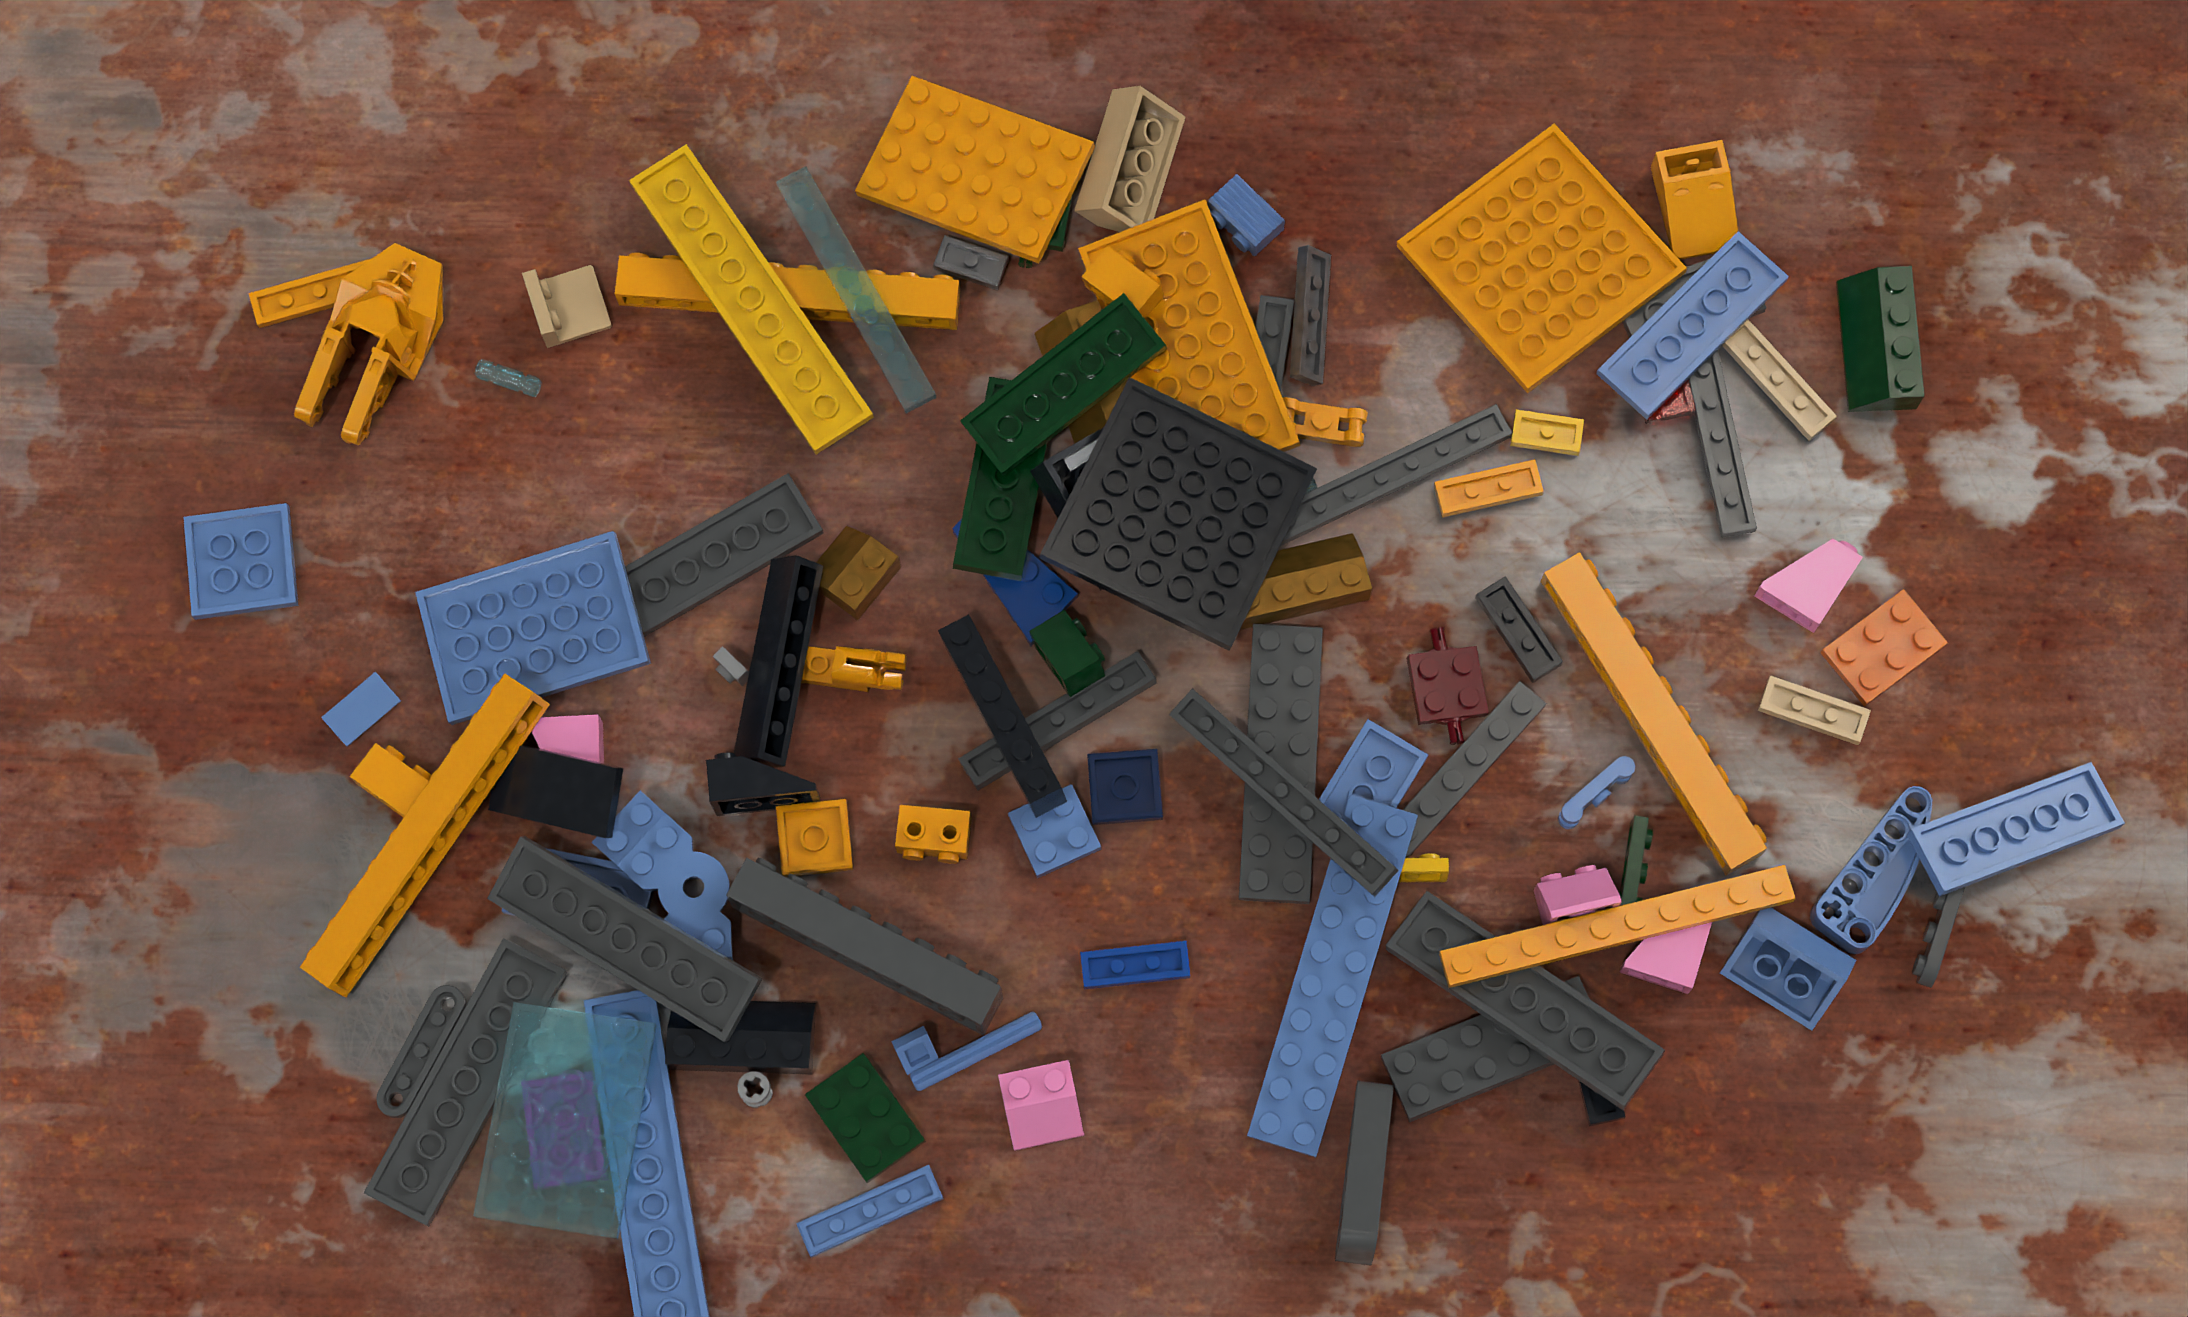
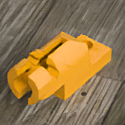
[801,646,907,692]

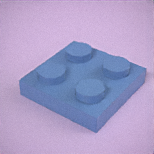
[1008,784,1101,878]

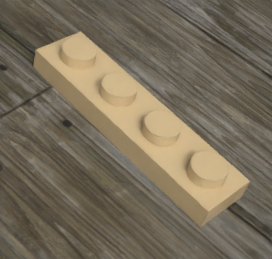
[1722,319,1837,441]

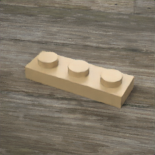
[1757,675,1871,745]

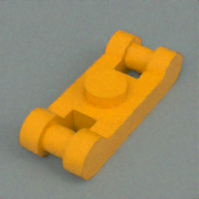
[1283,397,1368,447]

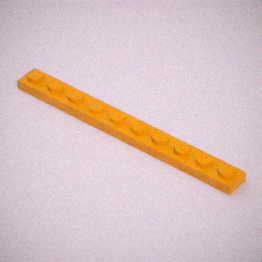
[1439,865,1796,988]

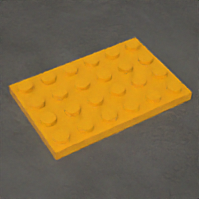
[855,76,1095,264]

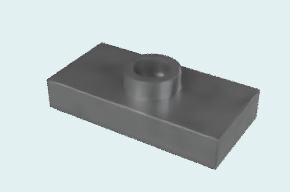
[933,235,1009,290]

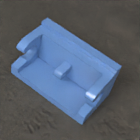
[321,672,401,747]

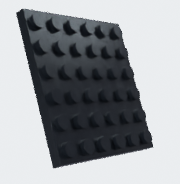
[1039,377,1317,651]

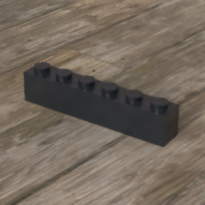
[734,555,823,768]
[938,614,1067,818]

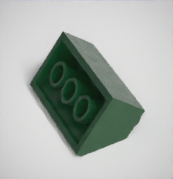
[1836,266,1925,412]

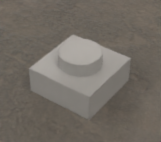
[713,646,749,687]

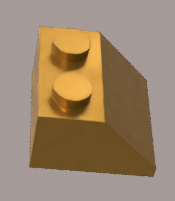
[816,525,901,621]

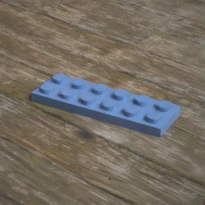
[1596,231,1789,420]
[1907,762,2125,897]

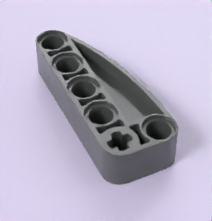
[1335,1080,1393,1266]

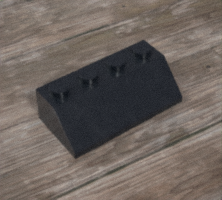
[665,1001,816,1075]

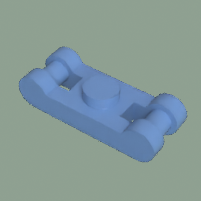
[1558,756,1635,829]

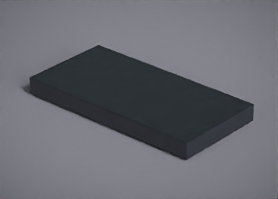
[488,745,623,838]

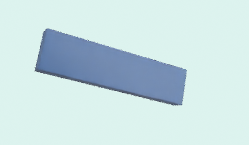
[796,1165,944,1258]

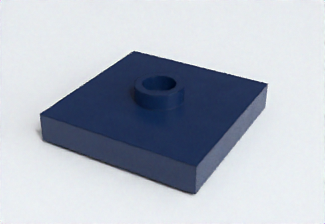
[1087,749,1163,825]

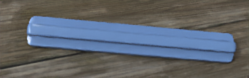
[910,1012,1042,1091]

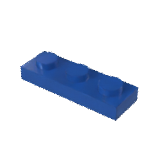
[1080,941,1190,989]

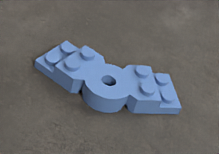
[592,790,733,960]

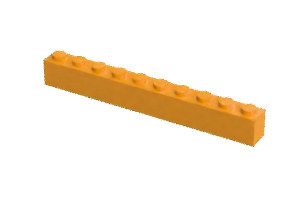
[615,252,960,330]
[1541,552,1767,876]
[300,673,550,998]

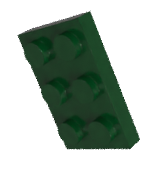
[805,1053,926,1183]

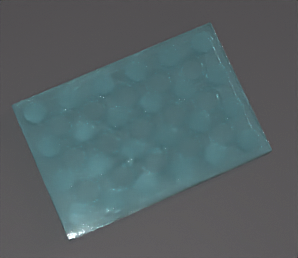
[473,1002,657,1239]

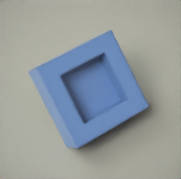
[891,1026,939,1075]

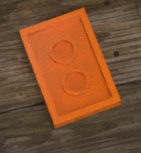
[1820,589,1948,707]

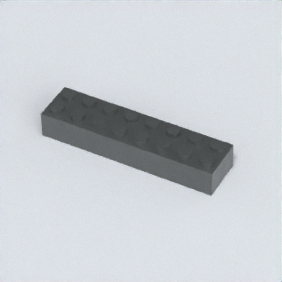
[726,857,1003,1036]

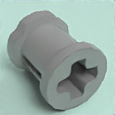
[737,1071,773,1108]

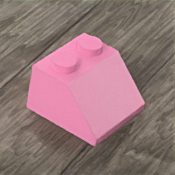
[1534,865,1621,925]
[998,1060,1084,1151]

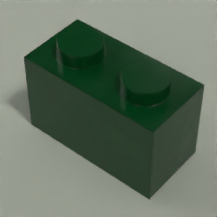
[1029,610,1105,697]

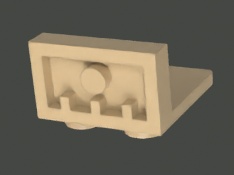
[522,265,612,348]

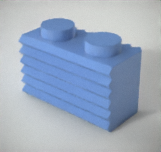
[1208,174,1285,256]

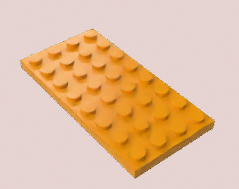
[1078,199,1301,452]

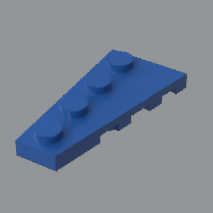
[952,519,1078,646]

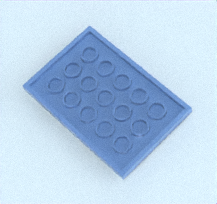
[415,531,651,725]

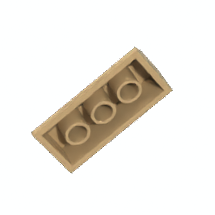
[1074,86,1185,232]

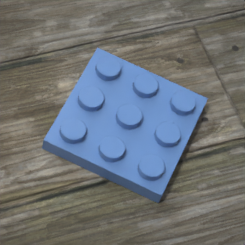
[183,503,299,620]

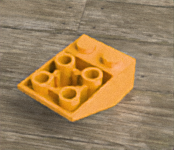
[1651,140,1738,260]

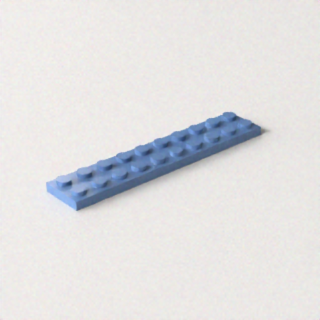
[1247,795,1418,1158]
[583,990,710,1317]

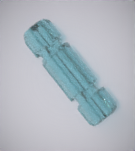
[474,359,542,397]

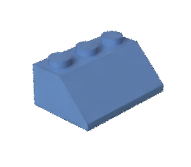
[1720,908,1856,1031]

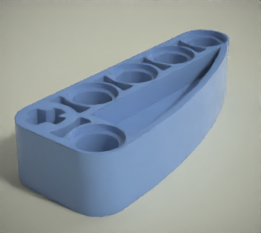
[1810,786,1933,954]

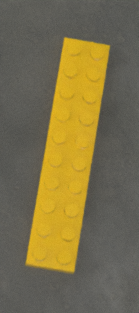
[629,144,874,455]

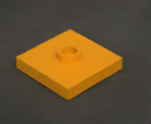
[776,799,853,877]

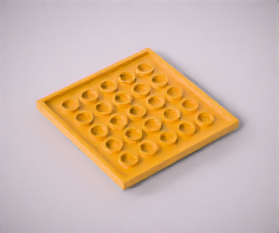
[1397,123,1687,394]

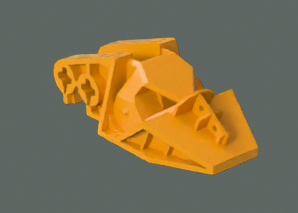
[294,243,443,445]

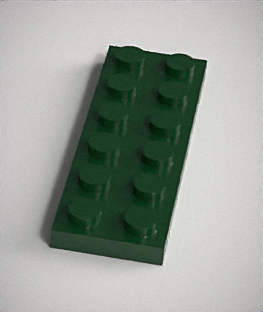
[960,293,1167,476]
[952,376,1047,581]

